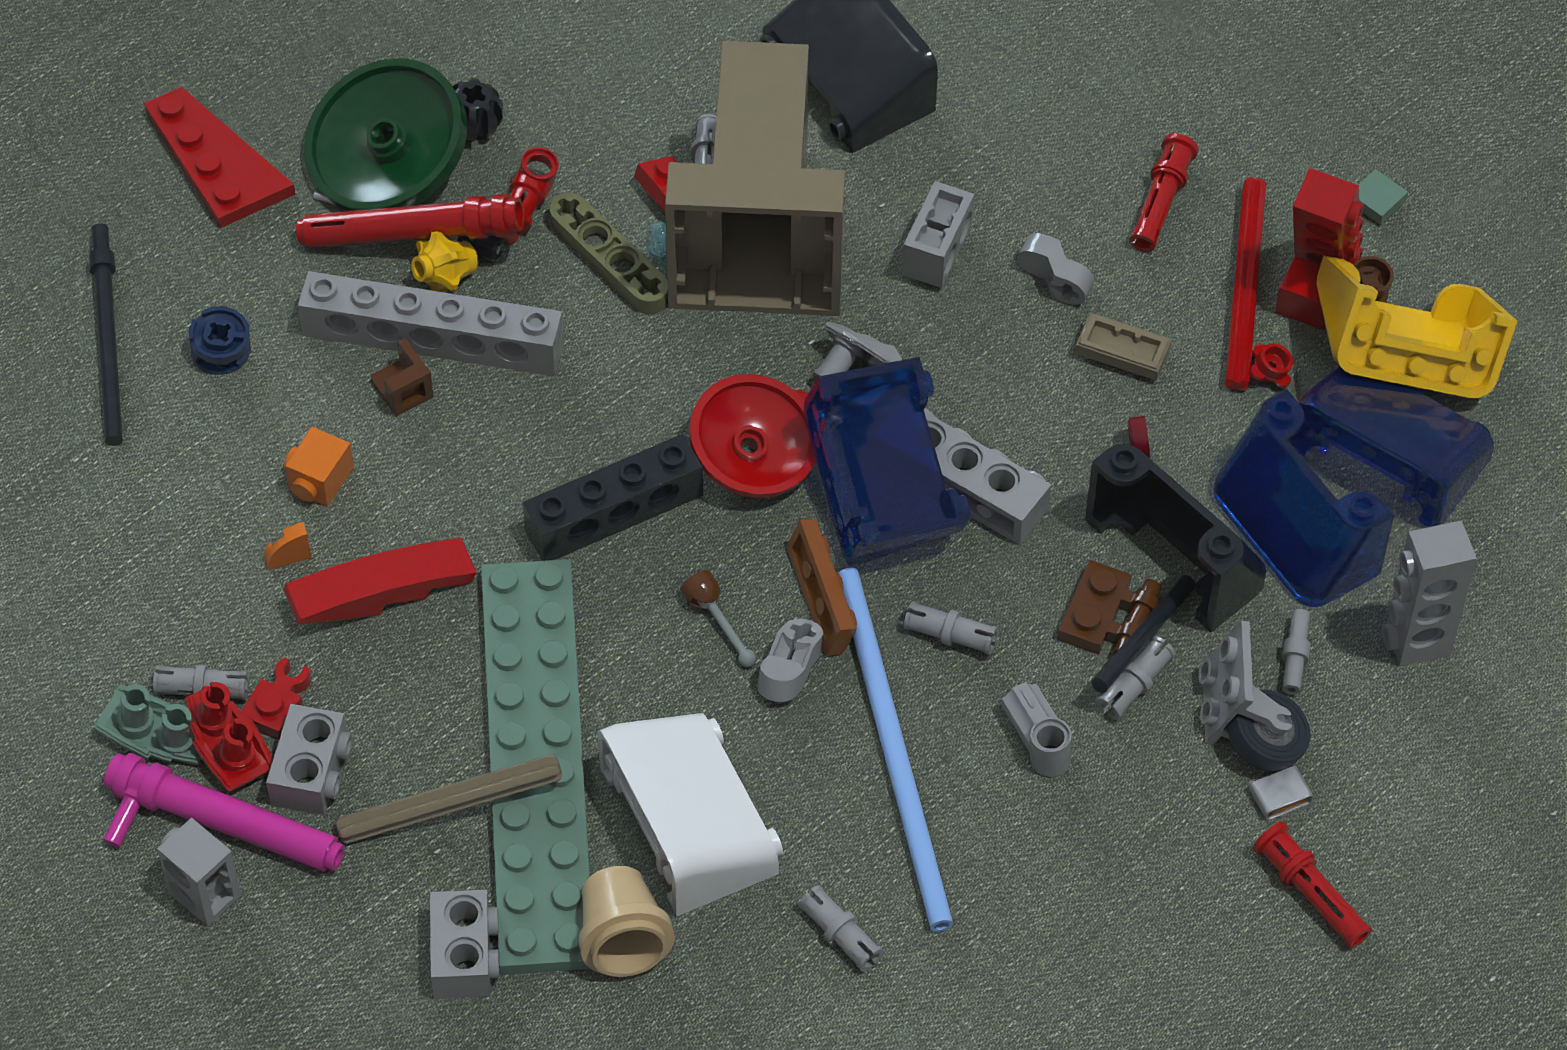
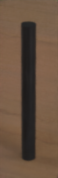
[1092,575,1196,693]

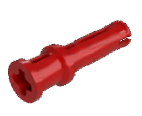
[1129,133,1199,252]
[1253,821,1373,949]

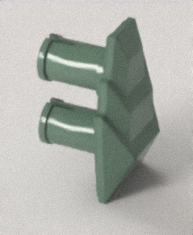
[93,684,202,765]

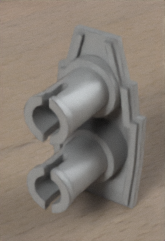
[813,322,916,412]

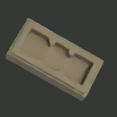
[1075,312,1172,380]

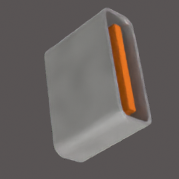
[1249,766,1314,820]

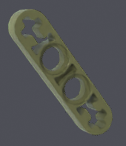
[549,192,668,314]

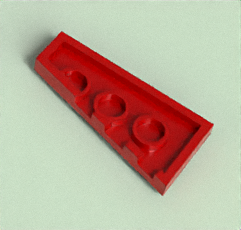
[144,87,296,228]

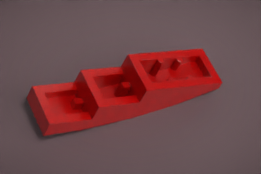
[284,538,477,625]

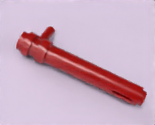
[296,194,525,248]

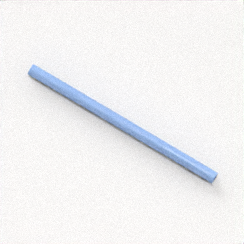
[838,568,953,932]

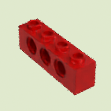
[1293,167,1364,264]

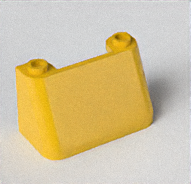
[1316,255,1517,398]

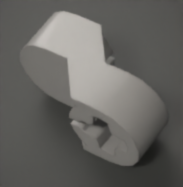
[1017,233,1095,305]
[757,619,823,702]

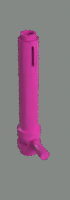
[103,753,345,872]

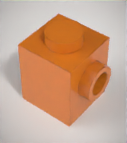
[284,426,354,507]

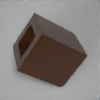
[371,338,434,417]

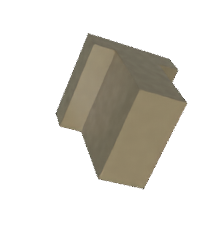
[665,41,845,316]

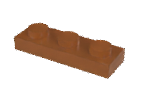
[786,519,857,656]

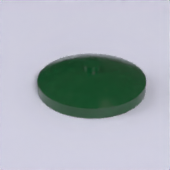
[304,58,467,211]

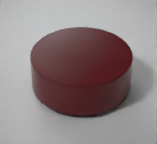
[1127,415,1150,458]

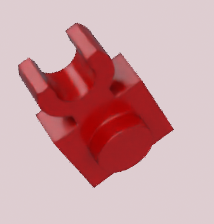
[241,657,311,740]

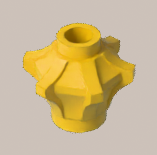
[411,231,478,293]

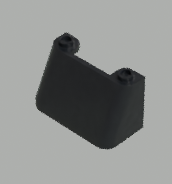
[760,0,938,153]
[1085,444,1267,633]

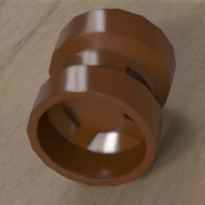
[1353,256,1394,303]

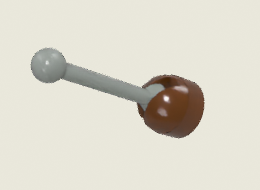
[680,570,756,667]

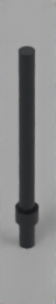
[89,223,123,446]

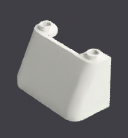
[598,713,783,917]

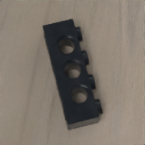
[522,434,703,561]

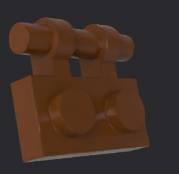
[1057,560,1161,654]

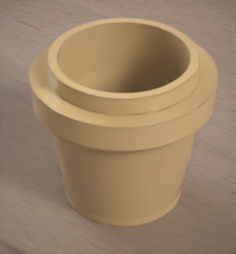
[578,866,675,977]

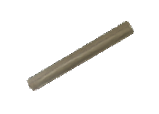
[336,754,562,843]

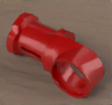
[509,147,559,234]

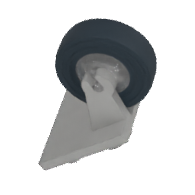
[1198,620,1311,772]

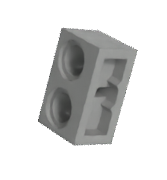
[902,181,975,288]
[266,704,353,815]
[157,817,242,927]
[430,889,500,999]

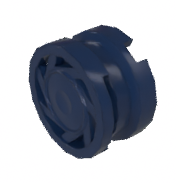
[189,306,251,375]

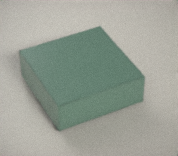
[1358,169,1408,225]

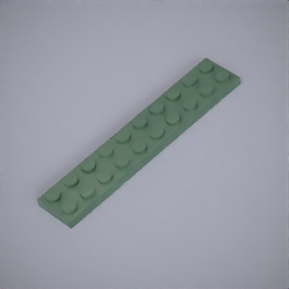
[481,559,590,975]

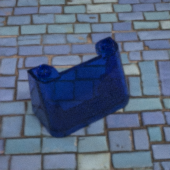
[804,357,970,566]
[1286,365,1494,527]
[1213,389,1394,607]

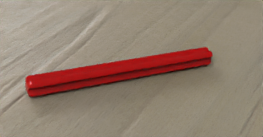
[1225,177,1266,392]

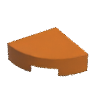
[264,522,311,570]

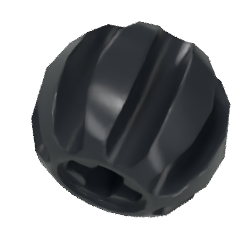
[453,78,504,142]

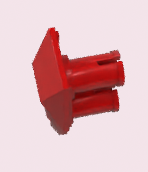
[185,682,273,793]

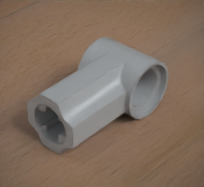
[1001,682,1072,777]

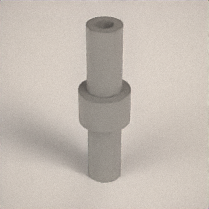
[1282,609,1311,695]

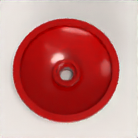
[689,374,820,498]

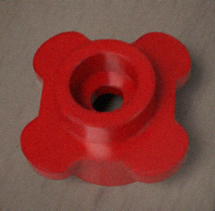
[1250,343,1294,388]

